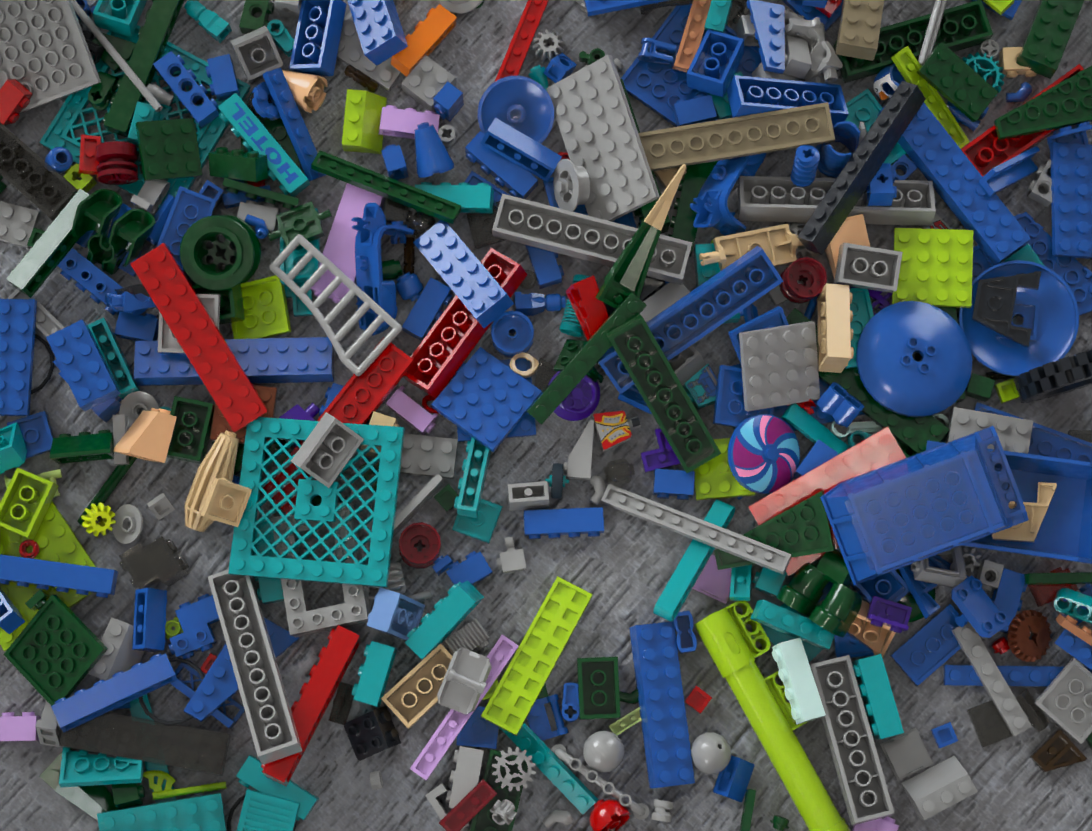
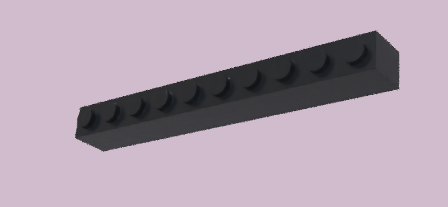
[798,81,926,255]

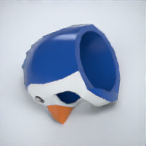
[873,64,906,100]

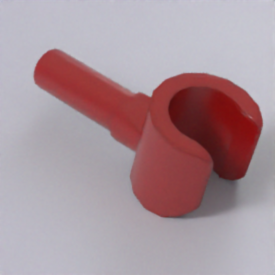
[787,399,816,414]

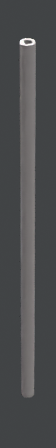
[71,0,163,112]

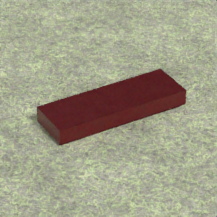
[439,779,497,831]

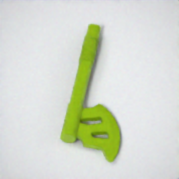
[143,770,227,800]

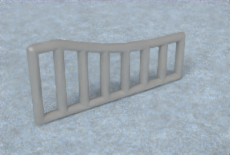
[269,234,402,376]

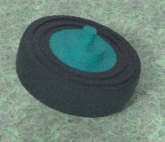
[545,463,569,499]

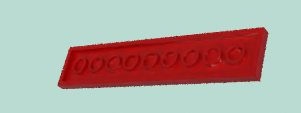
[131,243,269,433]
[260,337,415,514]

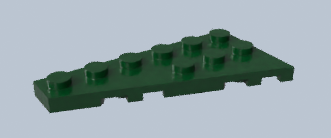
[994,66,1092,140]
[714,490,835,570]

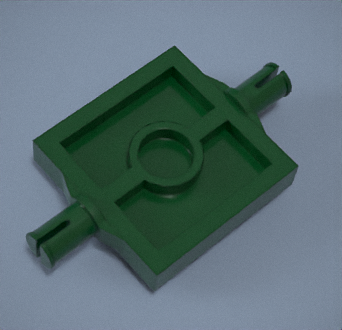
[268,201,332,247]

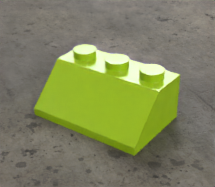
[342,89,387,154]

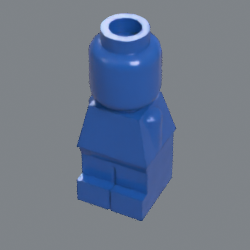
[514,292,566,316]

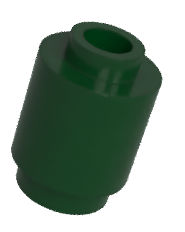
[382,259,402,281]

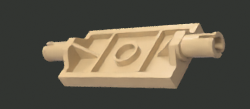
[699,224,804,271]

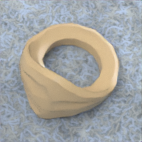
[510,353,539,378]

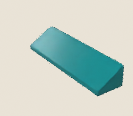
[782,403,851,455]

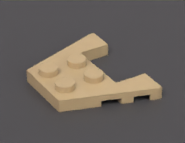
[992,482,1057,542]

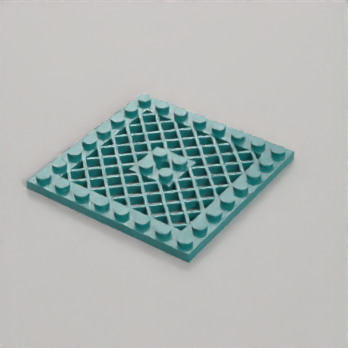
[39,25,251,209]
[228,417,405,587]

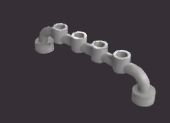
[551,744,649,820]

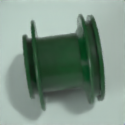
[180,215,261,291]

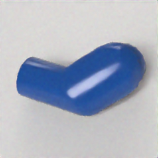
[1006,82,1032,102]
[245,214,268,239]

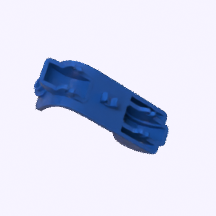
[690,153,766,236]
[351,203,414,336]

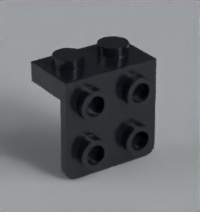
[344,706,401,761]

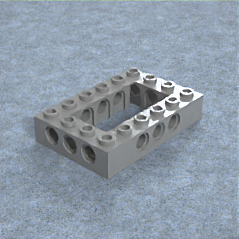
[271,502,371,637]

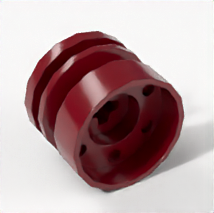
[96,141,138,185]
[779,257,827,304]
[399,522,441,569]

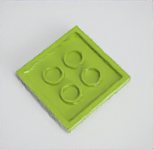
[231,275,291,339]
[694,438,756,501]

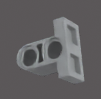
[130,180,170,217]
[35,701,62,747]

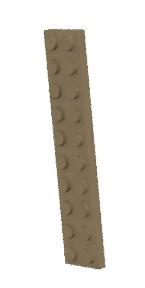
[638,102,835,171]

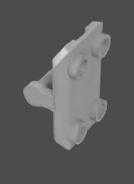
[437,647,492,715]

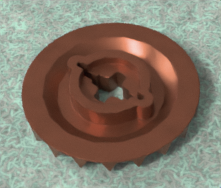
[1008,610,1052,662]

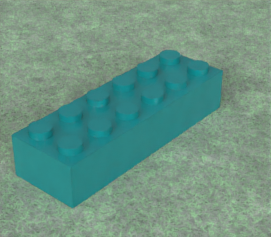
[97,792,227,831]

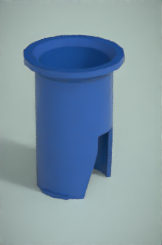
[815,121,860,178]

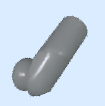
[589,475,606,506]

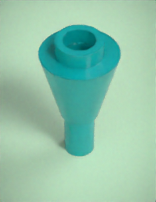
[528,65,549,91]

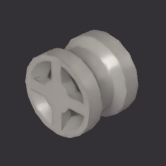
[978,39,999,61]

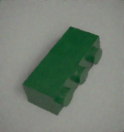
[208,147,268,182]

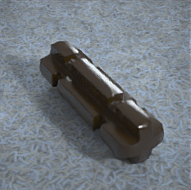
[344,65,379,93]
[403,237,415,274]

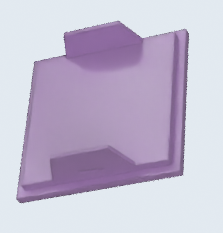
[692,555,732,604]

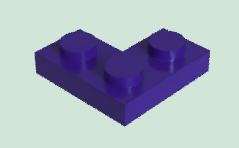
[640,428,681,473]

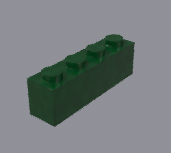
[668,174,707,257]

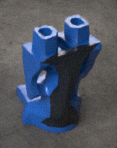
[105,284,159,316]

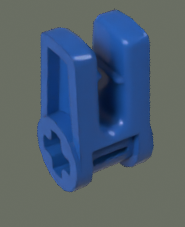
[638,37,677,66]
[561,683,580,722]

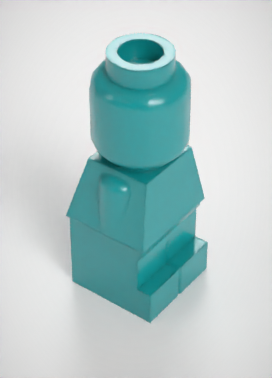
[184,0,232,43]

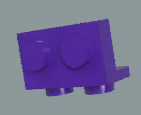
[866,596,912,633]

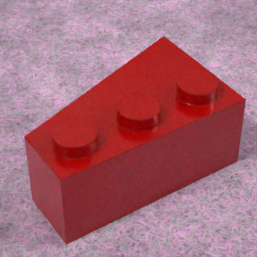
[566,275,609,341]

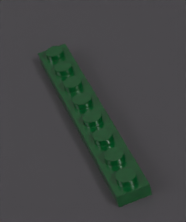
[311,151,461,224]
[526,292,647,424]

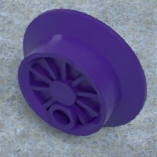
[548,371,600,421]

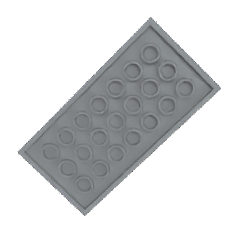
[546,55,660,222]

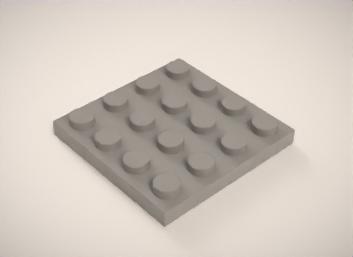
[739,321,820,412]

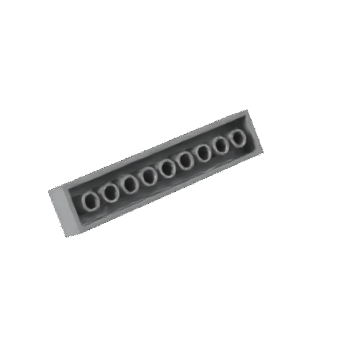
[737,176,936,226]
[492,194,692,285]
[207,569,303,765]

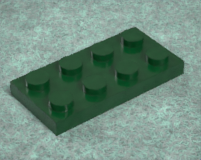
[917,42,998,122]

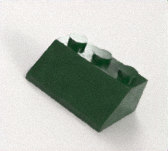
[50,430,114,464]

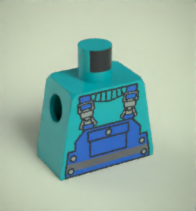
[683,364,718,410]

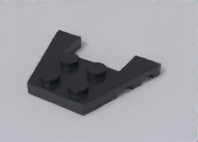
[972,271,1041,347]

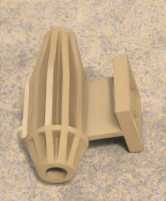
[185,430,252,532]

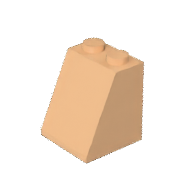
[825,214,870,280]
[113,408,177,463]

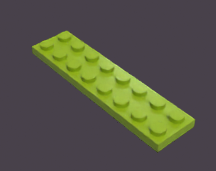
[481,576,593,736]

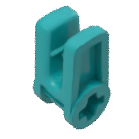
[267,19,294,57]

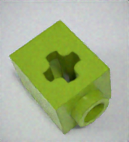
[63,163,97,193]

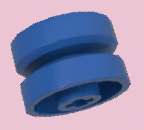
[491,311,534,358]

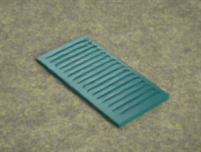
[237,789,300,831]

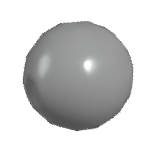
[583,730,625,773]
[690,732,731,774]

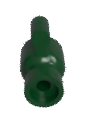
[579,48,605,66]

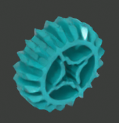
[962,52,1005,98]

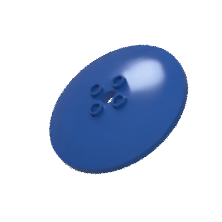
[959,260,1079,377]
[856,301,972,417]

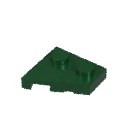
[92,33,134,73]

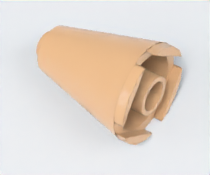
[282,70,328,113]

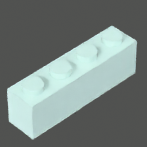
[772,637,826,724]

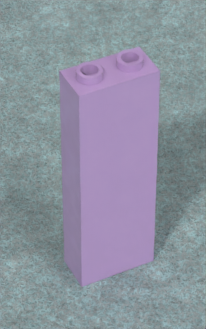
[311,183,385,304]

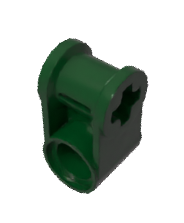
[88,71,119,111]

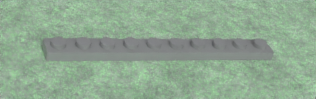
[601,484,792,575]

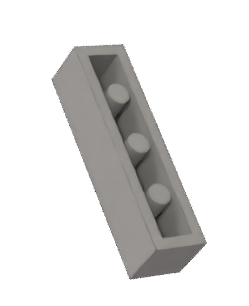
[113,414,129,465]

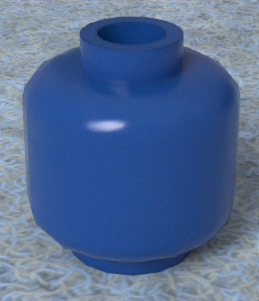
[45,147,73,174]
[395,272,424,302]

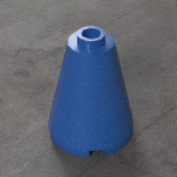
[414,122,454,178]

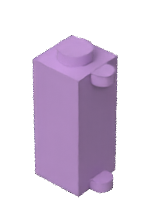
[386,386,439,435]

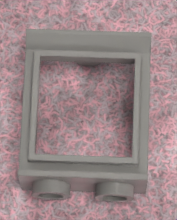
[911,546,967,587]

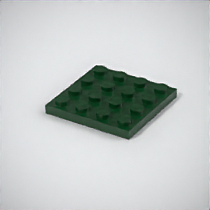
[3,594,108,706]

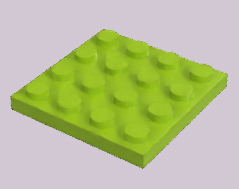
[892,228,973,308]

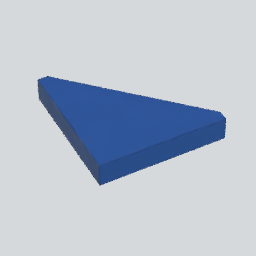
[834,632,874,658]

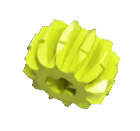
[81,502,116,537]

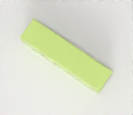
[608,707,641,735]

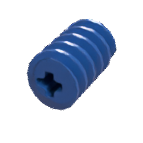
[790,145,820,187]

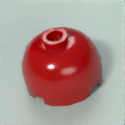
[589,799,631,831]

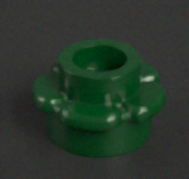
[770,815,790,831]

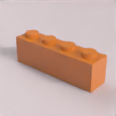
[391,4,457,77]

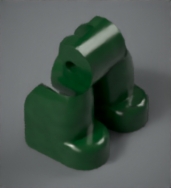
[72,189,155,275]
[776,549,862,637]

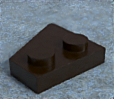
[1030,730,1087,772]

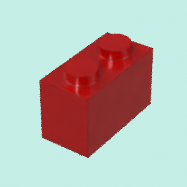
[0,79,33,125]

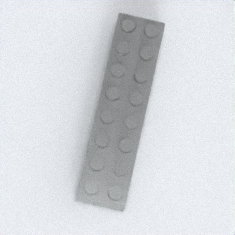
[810,655,894,825]

